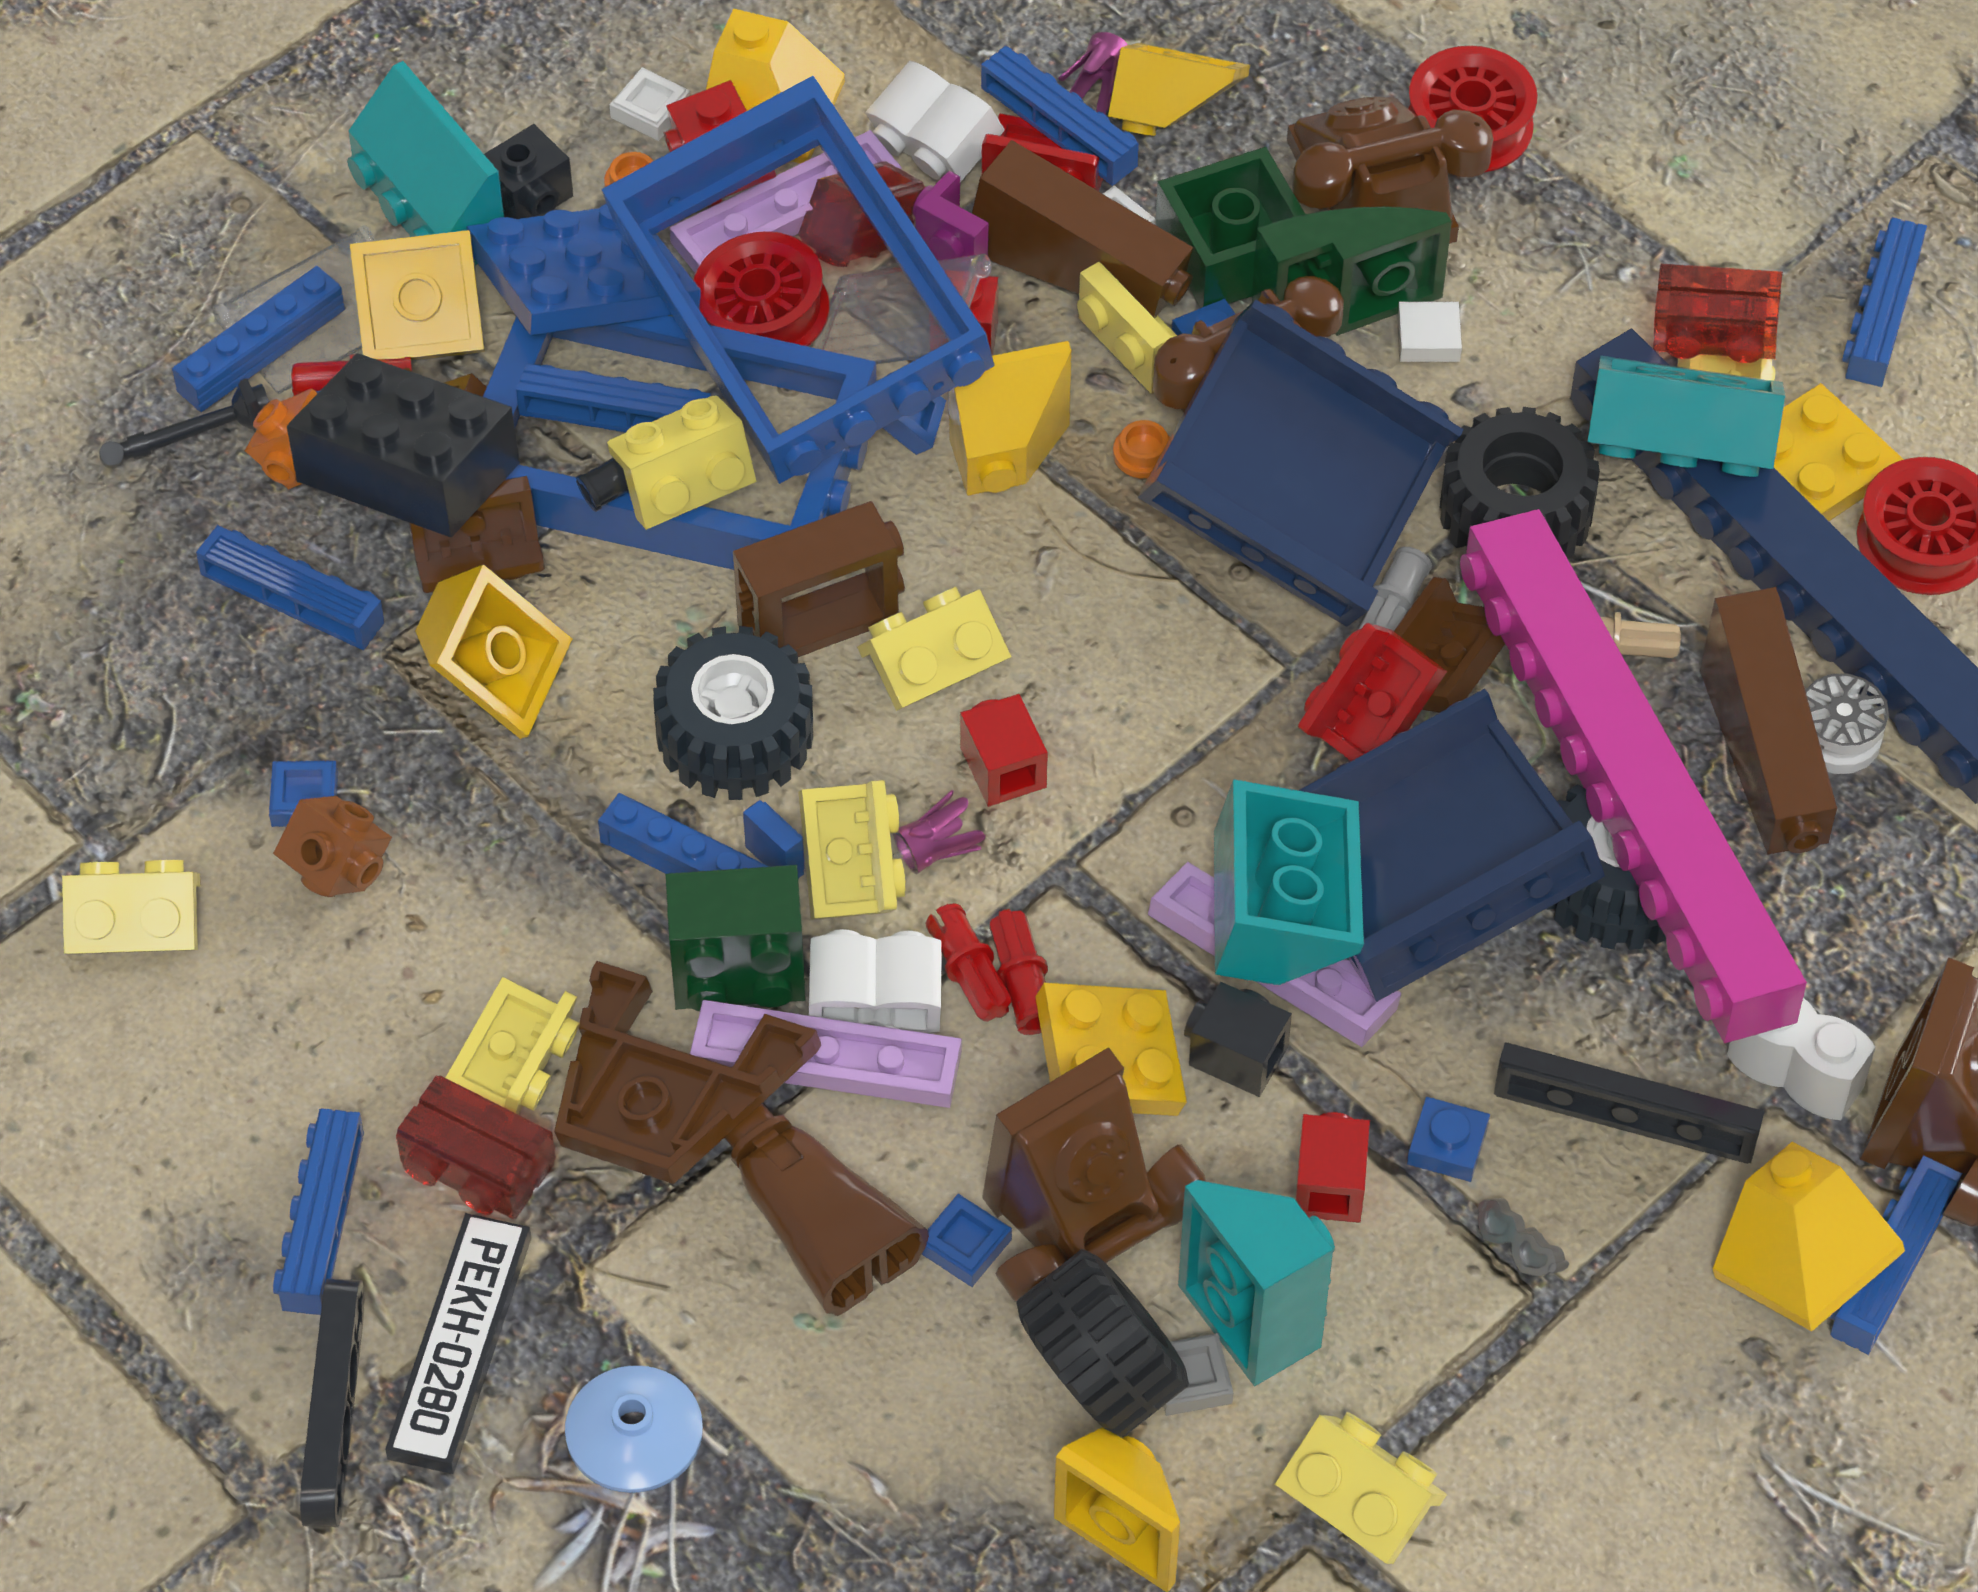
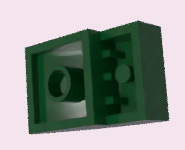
[1252,206,1452,336]

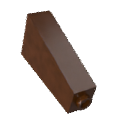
[972,140,1193,319]
[1700,587,1837,855]

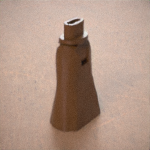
[725,1103,929,1316]

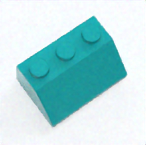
[347,61,504,266]
[1587,355,1785,477]
[1214,779,1364,985]
[1178,1180,1335,1387]

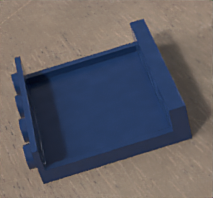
[1137,299,1464,627]
[1298,688,1605,1002]

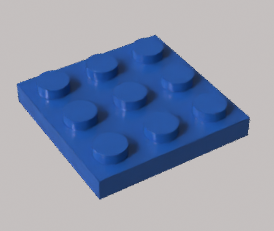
[466,203,701,335]

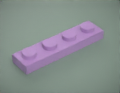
[669,130,902,273]
[1148,862,1402,1047]
[690,1000,962,1108]

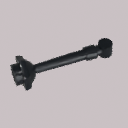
[99,378,269,469]

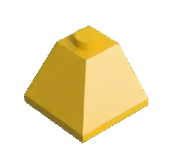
[706,8,845,164]
[1108,43,1250,136]
[949,341,1071,496]
[415,565,572,739]
[1712,1142,1905,1332]
[1054,1427,1180,1592]

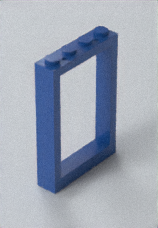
[601,75,995,484]
[483,316,877,570]

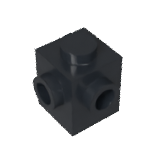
[484,124,573,219]
[1184,982,1292,1097]

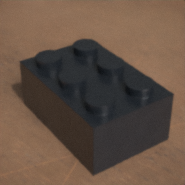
[287,353,520,538]

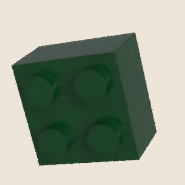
[1155,147,1306,308]
[665,865,806,1011]

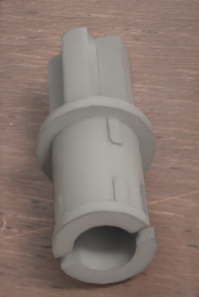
[1357,547,1432,631]

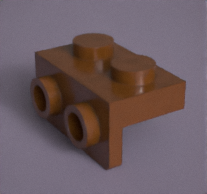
[409,476,545,593]
[1394,577,1505,713]

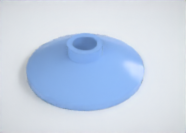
[565,1366,703,1493]

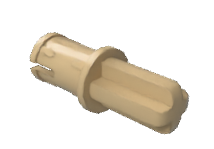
[1601,612,1681,658]

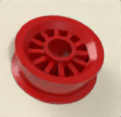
[1408,46,1538,173]
[693,231,830,346]
[1856,457,1978,595]

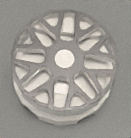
[1805,673,1889,774]

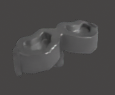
[1478,1198,1569,1276]

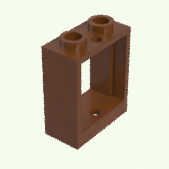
[733,501,905,657]

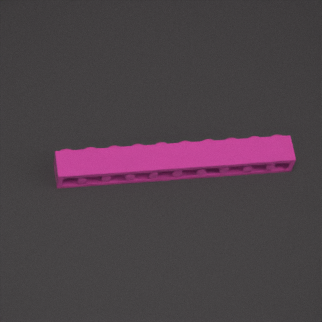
[1460,509,1807,1044]

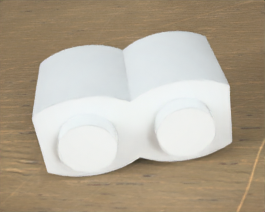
[865,61,1005,182]
[809,929,941,1034]
[1727,998,1875,1120]

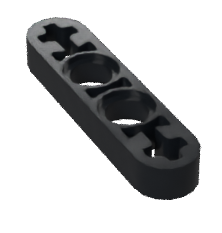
[300,1279,364,1527]

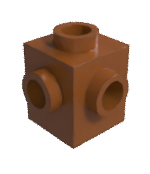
[273,796,392,897]

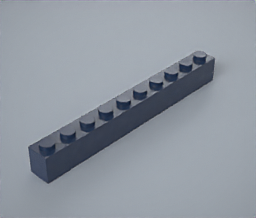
[1570,328,1978,804]

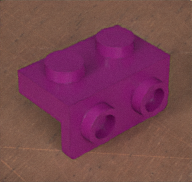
[913,171,989,276]

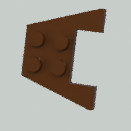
[554,961,821,1184]

